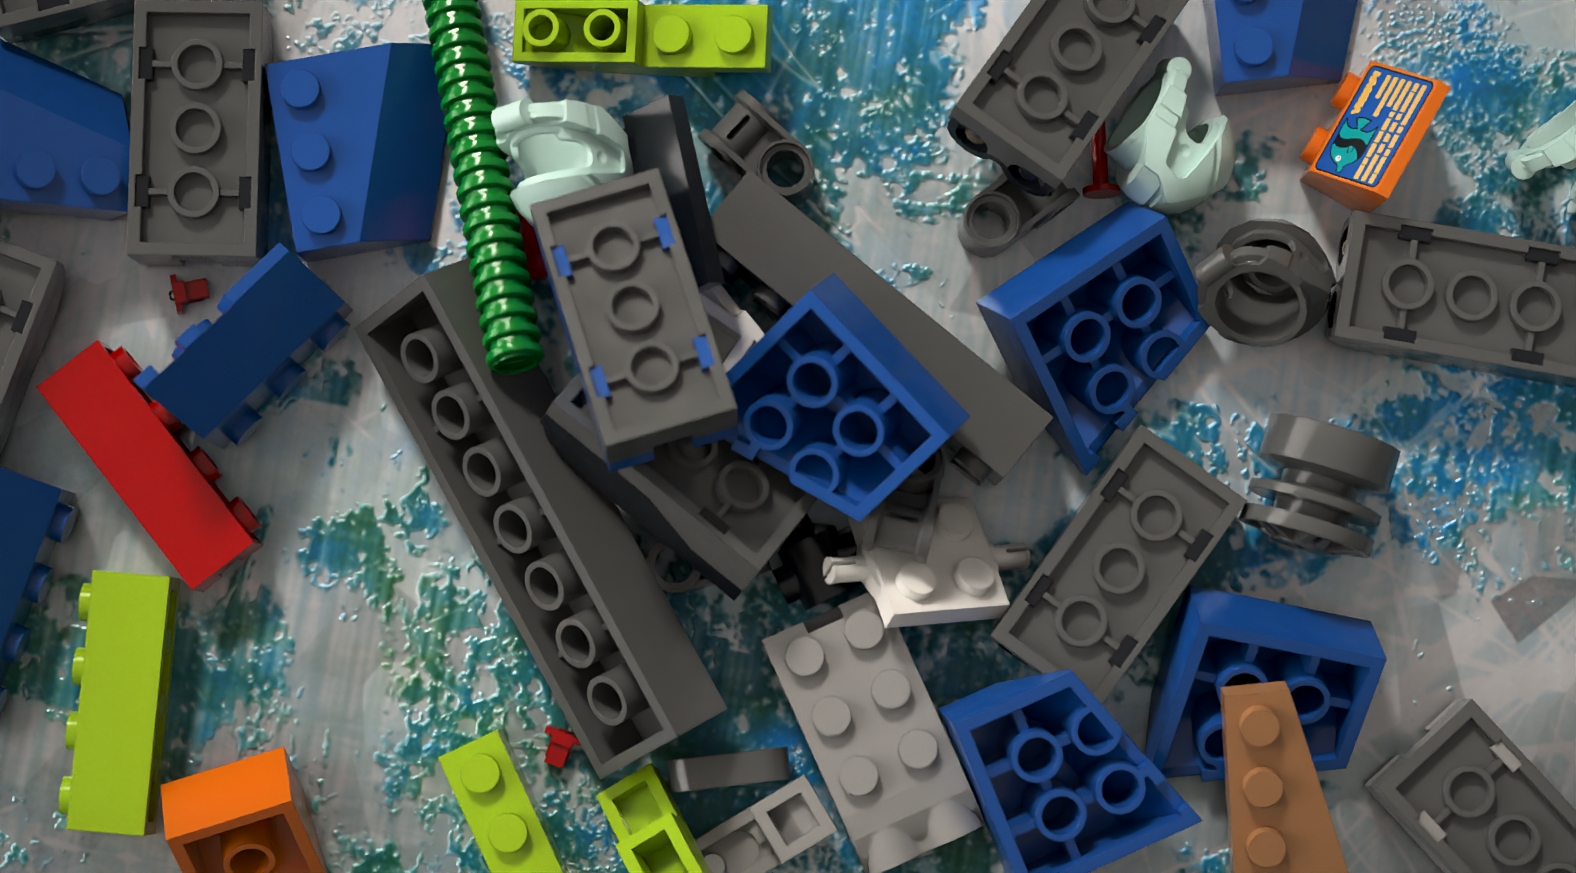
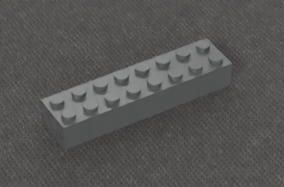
[354,258,728,780]

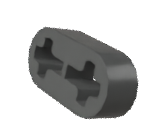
[666,746,791,793]

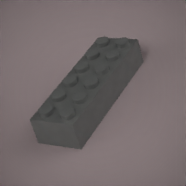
[710,170,1054,486]

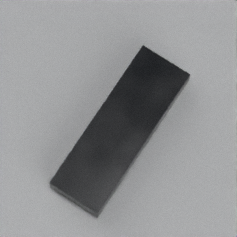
[622,95,725,293]

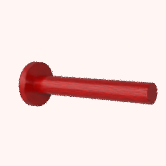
[1082,121,1121,199]

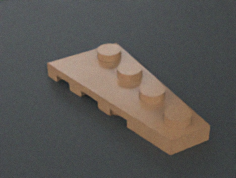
[1220,681,1349,873]

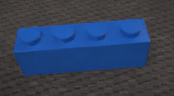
[0,466,77,714]

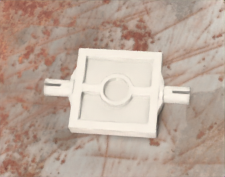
[822,497,1030,628]

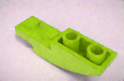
[512,0,774,77]
[596,763,712,873]

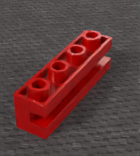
[36,340,263,592]

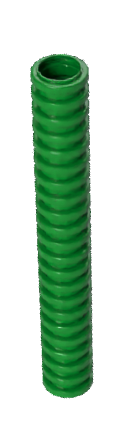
[422,0,545,374]

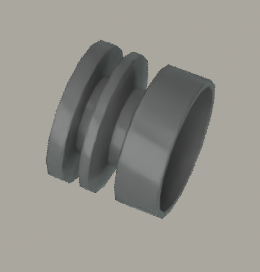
[1238,413,1401,558]

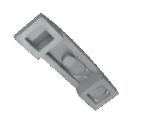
[695,774,838,873]

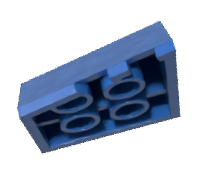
[1203,0,1358,96]
[0,39,130,221]
[265,43,447,263]
[976,201,1210,476]
[133,242,353,449]
[725,273,971,522]
[1145,585,1387,782]
[938,669,1203,873]

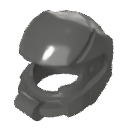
[1194,219,1337,347]

